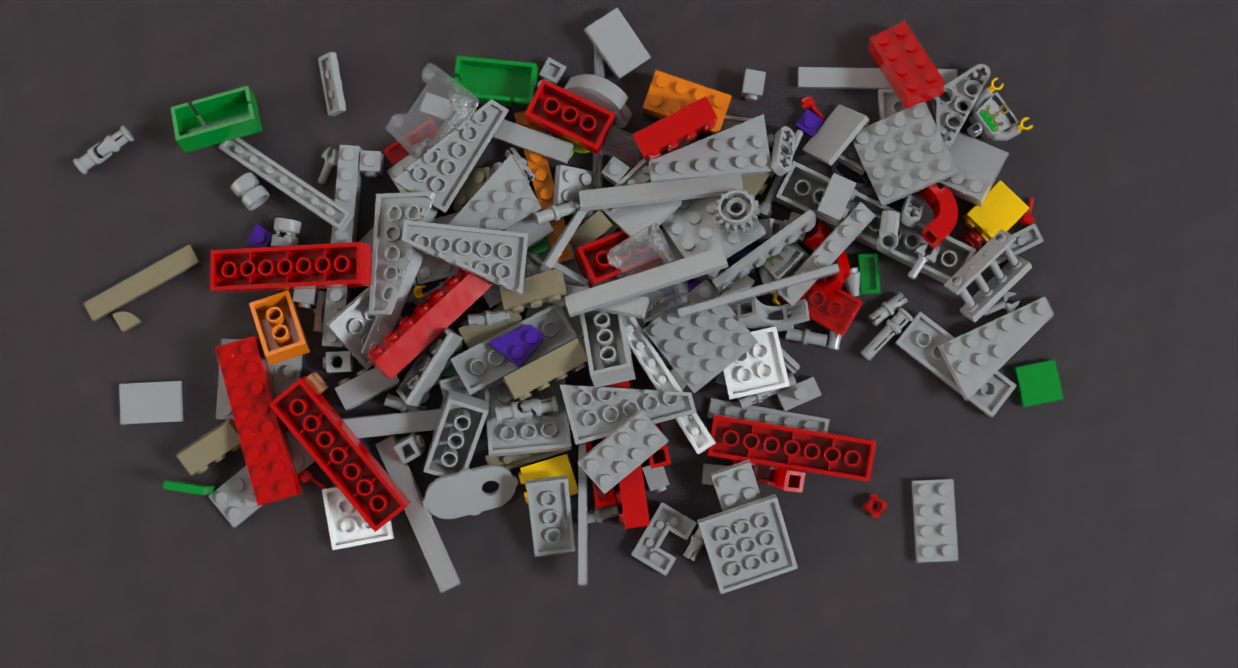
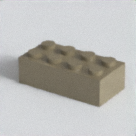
[502,338,588,401]

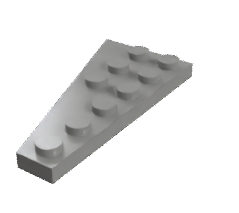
[393,99,509,213]
[648,114,772,183]
[429,154,542,267]
[369,192,436,316]
[402,220,528,295]
[938,297,1054,401]
[560,385,697,445]

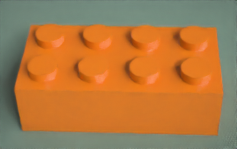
[643,70,732,136]

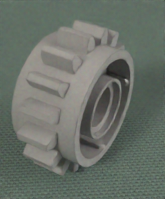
[714,188,760,233]

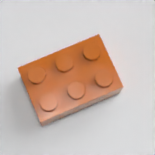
[249,290,310,365]

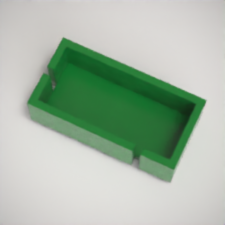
[452,55,539,108]
[170,86,262,153]

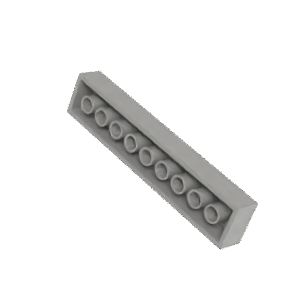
[773,161,976,284]

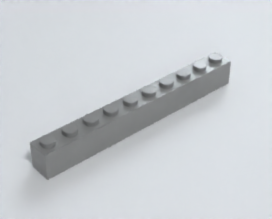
[322,145,364,348]

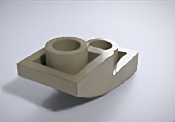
[570,210,613,247]

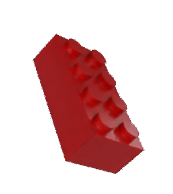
[869,21,945,109]
[524,79,616,155]
[633,96,718,161]
[574,230,667,288]

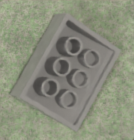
[936,128,1009,207]
[396,327,463,407]

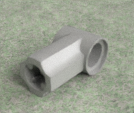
[876,210,900,253]

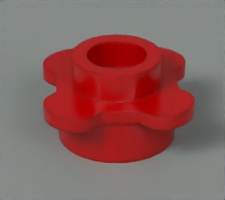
[961,231,982,249]
[863,494,887,518]

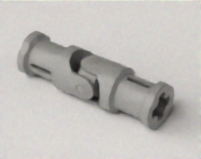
[73,126,134,175]
[495,394,559,424]

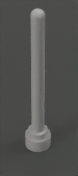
[757,130,803,219]

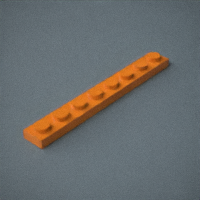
[514,110,575,264]

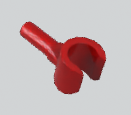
[800,96,825,119]
[1020,198,1035,227]
[299,469,327,490]

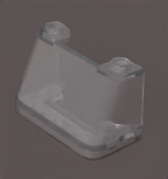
[386,63,479,159]
[607,222,689,323]

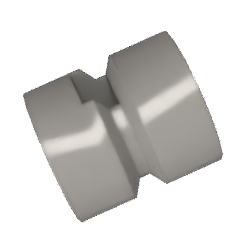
[231,172,270,211]
[270,218,301,247]

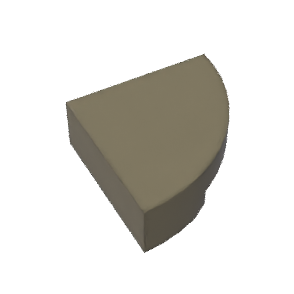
[112,312,142,332]

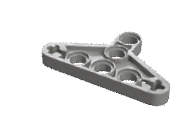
[929,64,991,149]

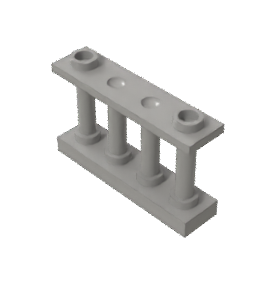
[944,229,1032,322]

